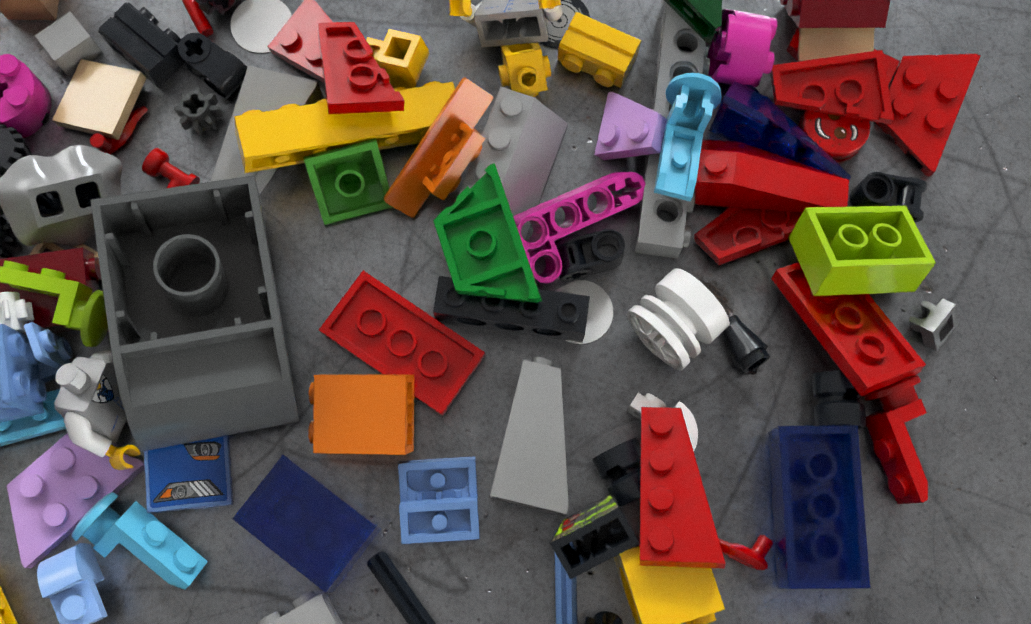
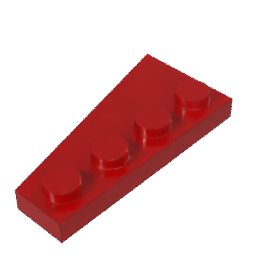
[640,407,726,569]

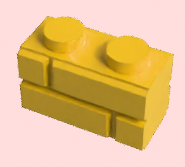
[557,12,641,88]

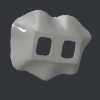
[0,145,123,246]

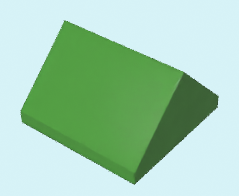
[303,138,392,225]

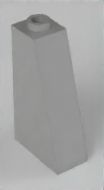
[211,66,323,196]
[490,357,569,517]

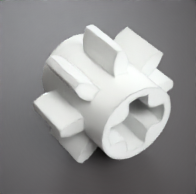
[0,292,34,333]

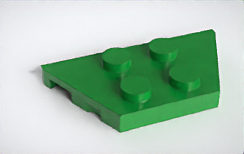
[433,163,542,303]

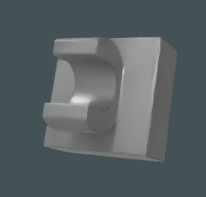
[909,298,959,352]

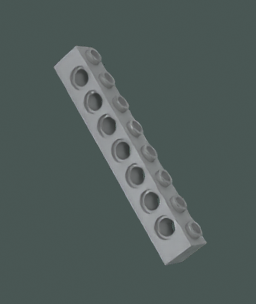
[634,2,710,258]

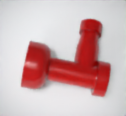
[142,148,200,188]

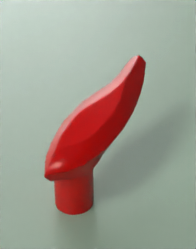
[90,106,149,154]
[718,535,773,570]

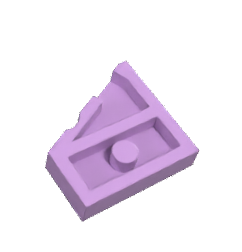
[594,92,667,160]

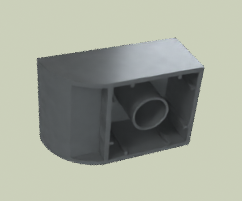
[91,175,299,452]

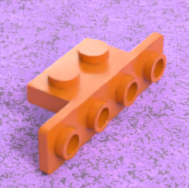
[384,77,493,218]

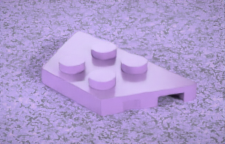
[6,433,145,569]

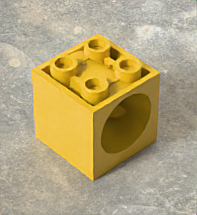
[613,546,725,624]

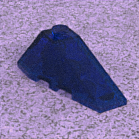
[709,81,851,180]

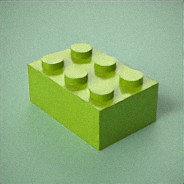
[788,206,936,296]

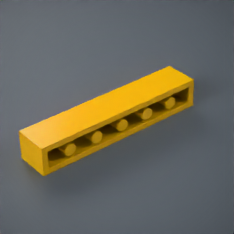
[234,81,455,173]

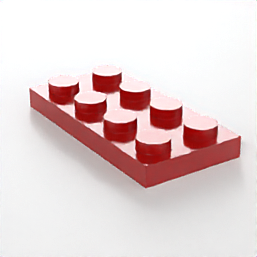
[771,262,926,396]
[319,270,486,417]

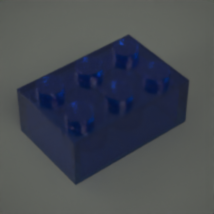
[232,455,381,593]

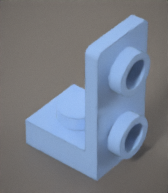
[24,322,73,383]

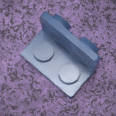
[0,324,47,423]

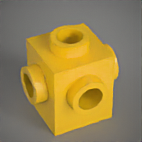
[498,42,551,97]

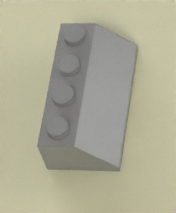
[459,86,568,241]

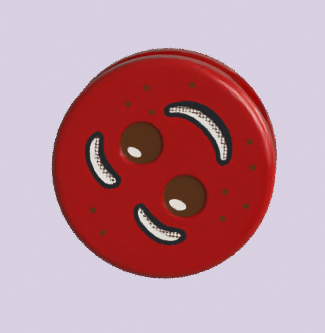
[797,110,870,165]

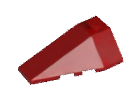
[695,139,849,213]

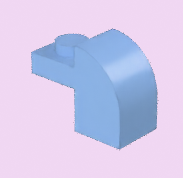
[37,543,108,624]

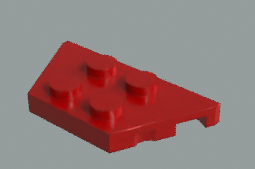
[875,54,981,177]

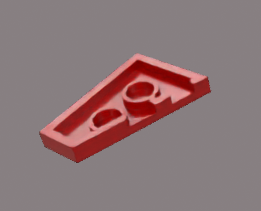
[770,50,894,125]
[694,207,802,265]

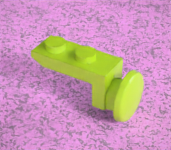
[0,260,108,347]

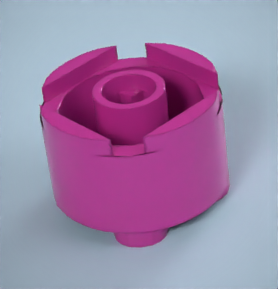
[707,9,777,88]
[0,54,52,138]

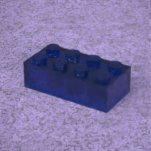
[768,425,871,589]

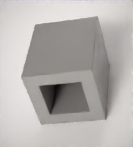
[35,11,103,77]

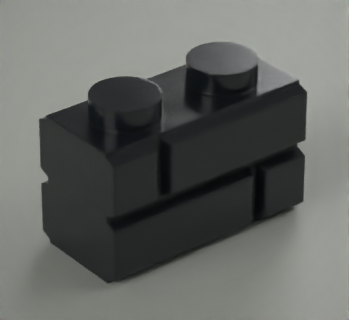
[98,2,185,87]

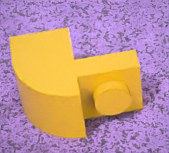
[366,29,429,89]

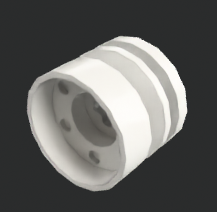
[626,268,730,371]

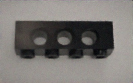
[433,276,590,343]

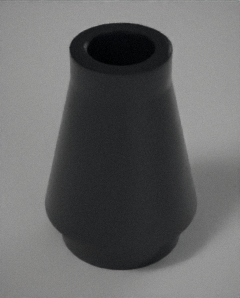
[722,315,770,373]

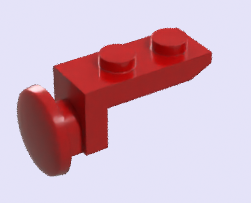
[864,375,928,504]

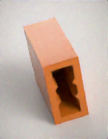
[308,374,414,455]

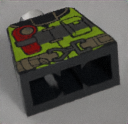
[550,495,640,579]

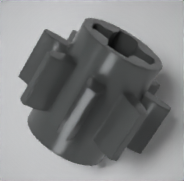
[174,87,223,136]

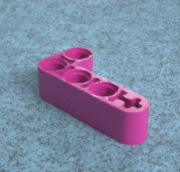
[513,172,646,284]

